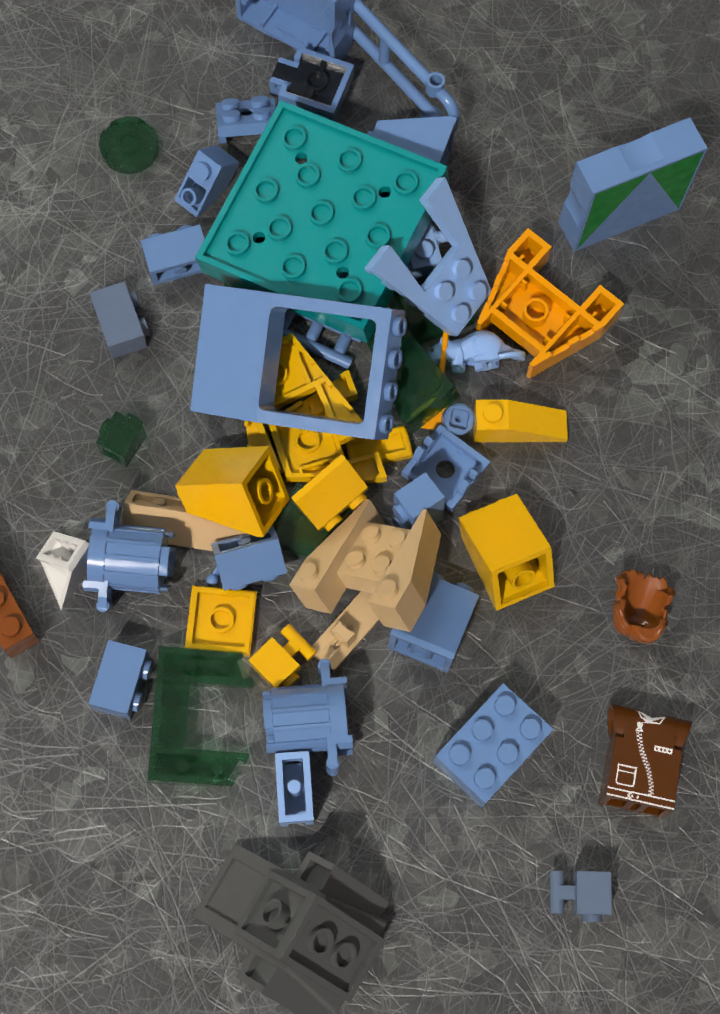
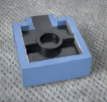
[269,46,354,122]

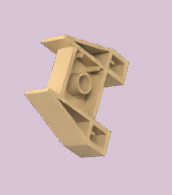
[289,499,441,632]

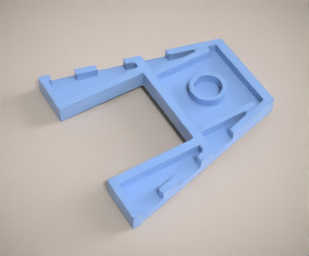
[364,177,491,336]

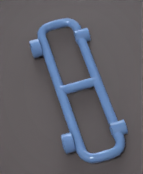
[353,0,460,132]

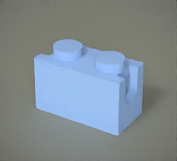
[275,751,314,827]

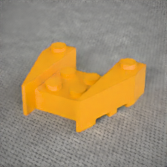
[476,228,624,379]

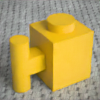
[248,624,317,688]

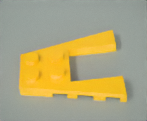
[244,333,362,474]

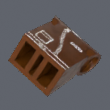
[598,703,692,818]

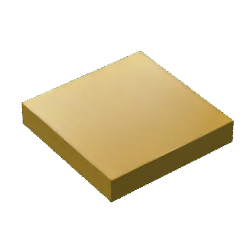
[185,586,257,657]

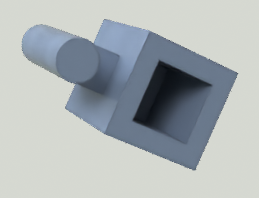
[550,871,612,923]

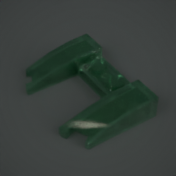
[146,646,254,787]

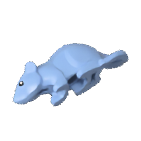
[422,330,526,374]

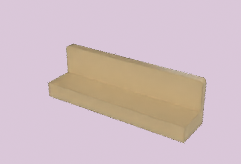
[123,490,247,551]

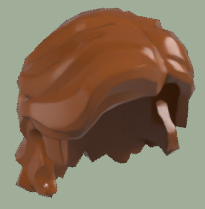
[613,569,676,644]

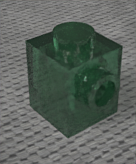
[96,411,147,467]

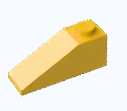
[473,400,568,442]

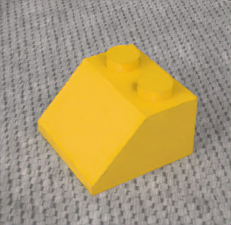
[291,454,368,532]

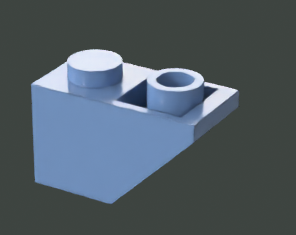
[174,145,240,217]

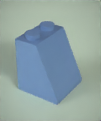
[367,116,457,165]
[387,571,479,673]

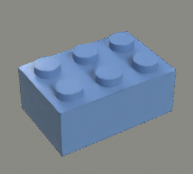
[433,683,553,808]

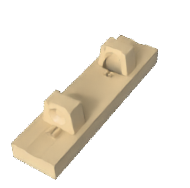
[312,591,380,673]

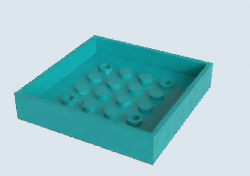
[195,100,450,343]

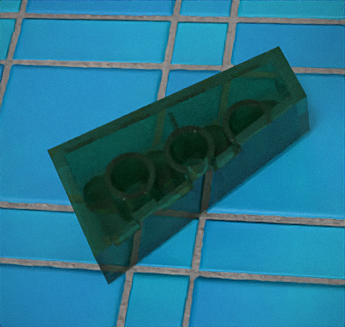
[367,305,460,435]

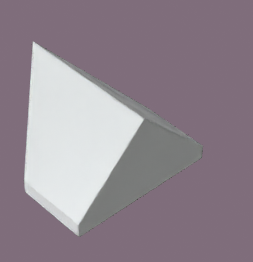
[36,531,89,611]

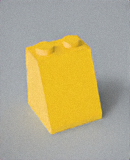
[175,446,290,537]
[458,494,555,611]

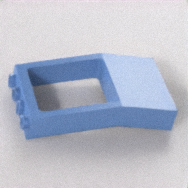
[190,284,407,440]

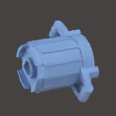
[83,500,176,612]
[262,659,353,776]

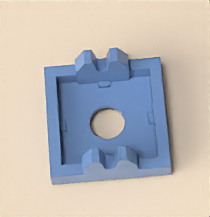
[215,96,276,144]
[401,425,491,513]

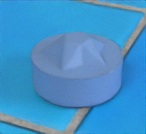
[441,403,474,435]

